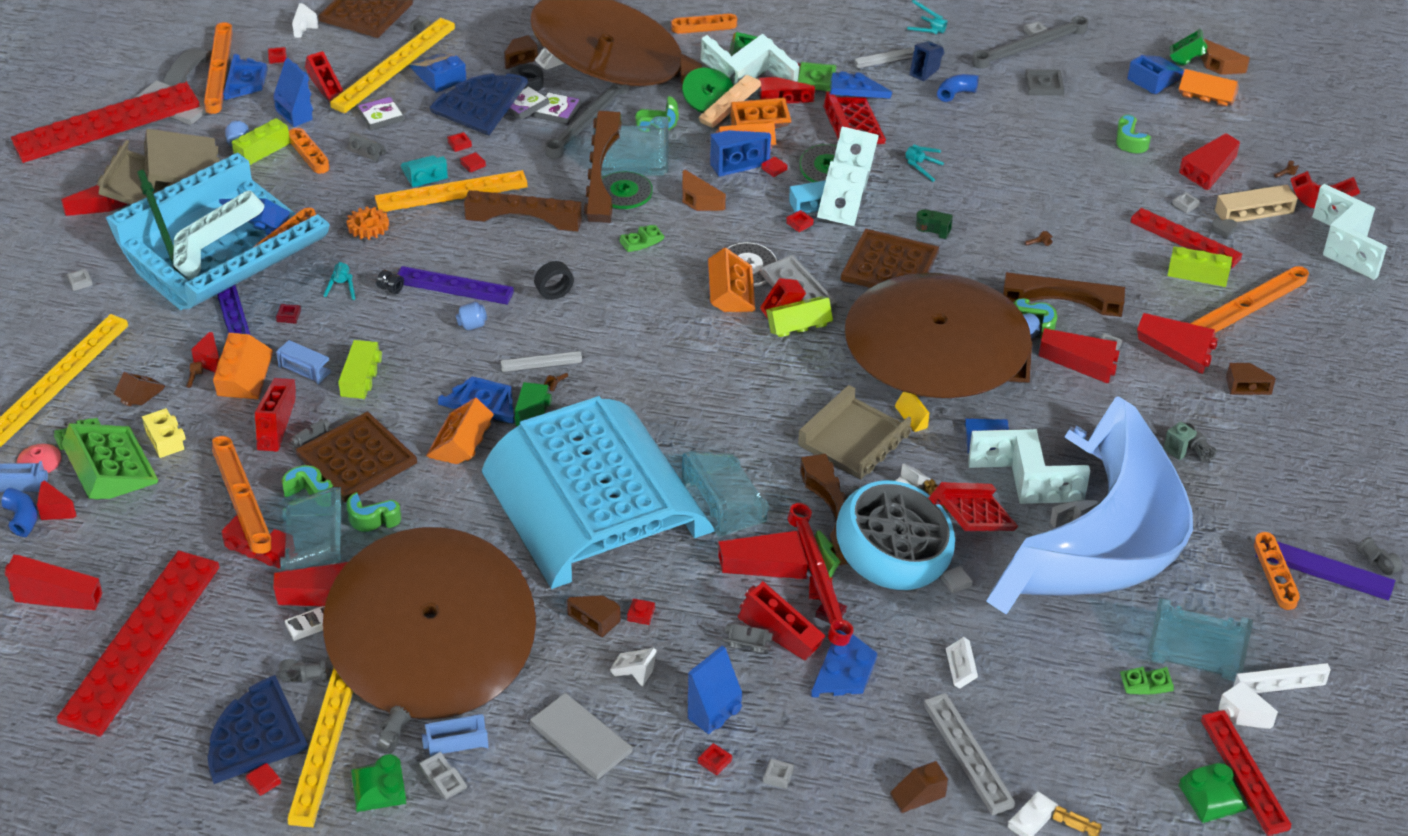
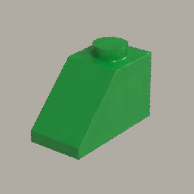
[515,382,552,426]

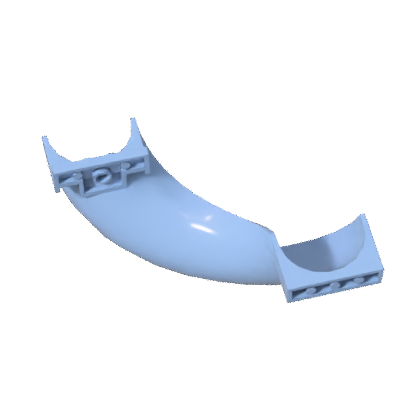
[986,396,1193,614]

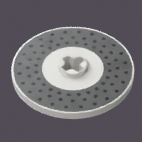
[727,242,777,287]

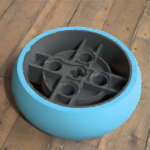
[836,480,955,590]

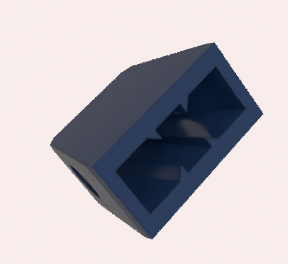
[909,41,944,81]

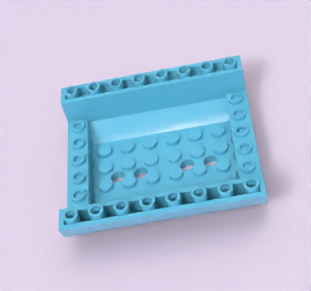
[106,153,330,310]
[482,396,714,589]

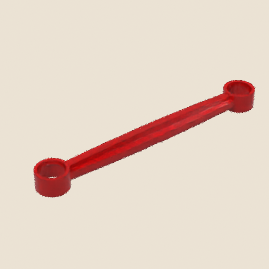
[787,503,854,646]

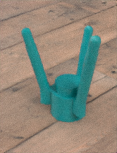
[907,0,948,35]
[905,144,944,182]
[323,262,355,300]

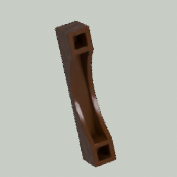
[584,111,622,223]
[464,190,582,232]
[1003,272,1125,317]
[800,453,849,566]

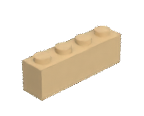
[1215,185,1297,222]

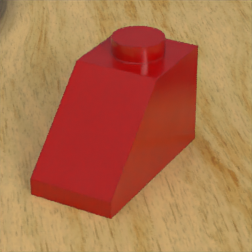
[760,278,806,319]

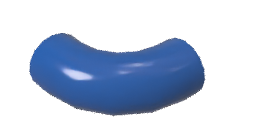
[937,74,979,102]
[1,487,37,537]

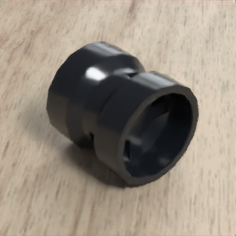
[376,269,404,295]

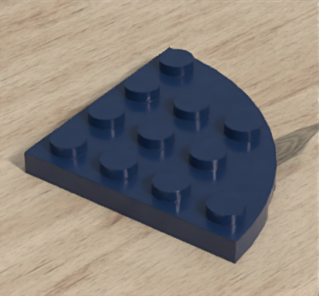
[429,73,528,136]
[208,675,308,784]

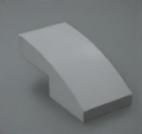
[1050,500,1099,528]
[419,752,467,800]

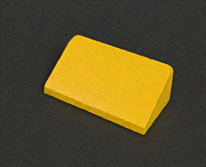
[895,392,930,432]

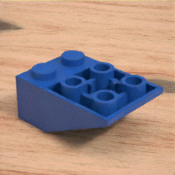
[1127,55,1184,94]
[273,58,313,127]

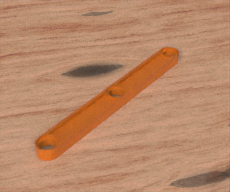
[204,22,233,114]
[1190,266,1309,333]
[212,436,271,554]

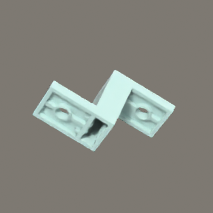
[701,34,799,85]
[817,127,879,226]
[1313,184,1387,280]
[968,429,1090,504]

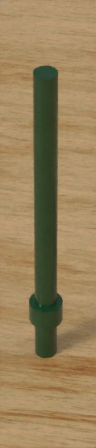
[137,170,182,274]

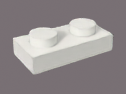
[946,637,978,689]
[1008,792,1058,836]

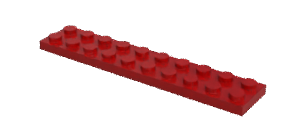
[11,82,200,163]
[56,550,219,737]

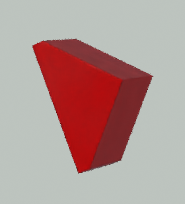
[191,332,220,373]
[37,480,77,520]

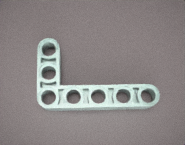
[174,190,264,280]

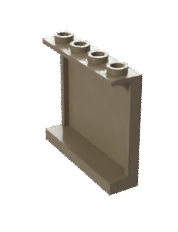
[144,129,219,188]
[97,140,175,204]
[798,385,911,480]

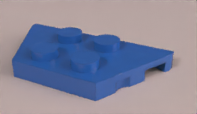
[223,54,268,100]
[830,71,892,99]
[438,376,514,424]
[811,630,877,698]

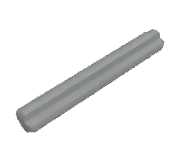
[855,47,914,69]
[500,351,582,372]

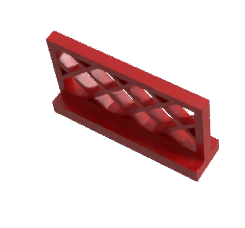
[823,92,886,144]
[929,482,1019,531]

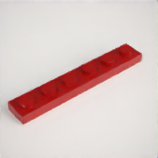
[1130,208,1242,269]
[1201,710,1292,836]

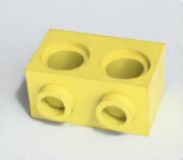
[142,408,186,458]

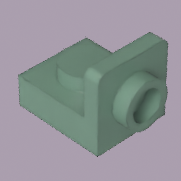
[1163,422,1197,460]

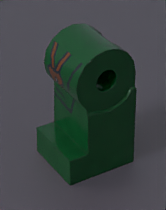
[916,209,953,239]

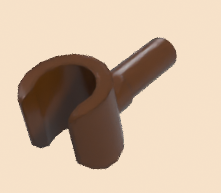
[1274,161,1299,178]
[1025,231,1053,246]
[186,362,203,388]
[544,373,568,391]

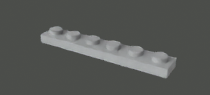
[924,693,1015,815]

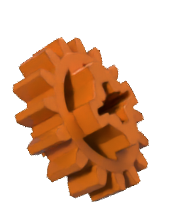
[346,206,389,240]

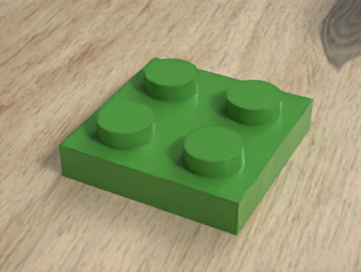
[798,62,836,91]

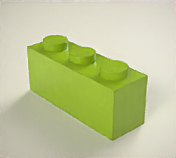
[232,118,290,165]
[1167,246,1232,287]
[766,296,833,337]
[339,340,382,399]

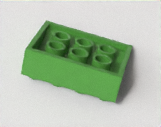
[62,423,158,499]

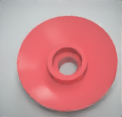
[17,444,62,473]

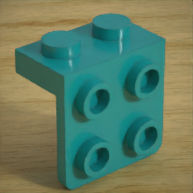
[401,155,448,188]

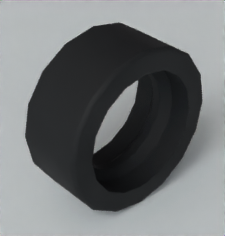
[510,64,544,92]
[534,261,574,300]

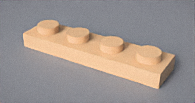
[699,75,761,128]

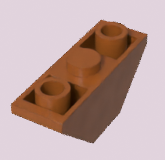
[1200,39,1250,75]
[682,170,726,211]

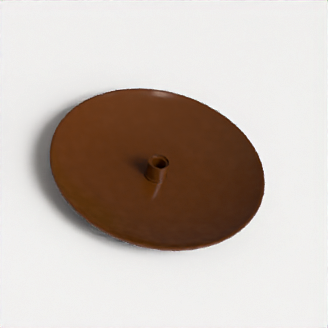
[530,0,682,86]
[845,273,1031,398]
[323,527,536,719]

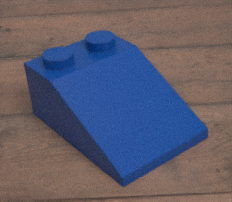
[409,53,466,93]
[710,130,771,177]
[219,199,290,235]
[688,646,742,735]

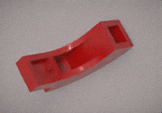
[1290,171,1360,209]

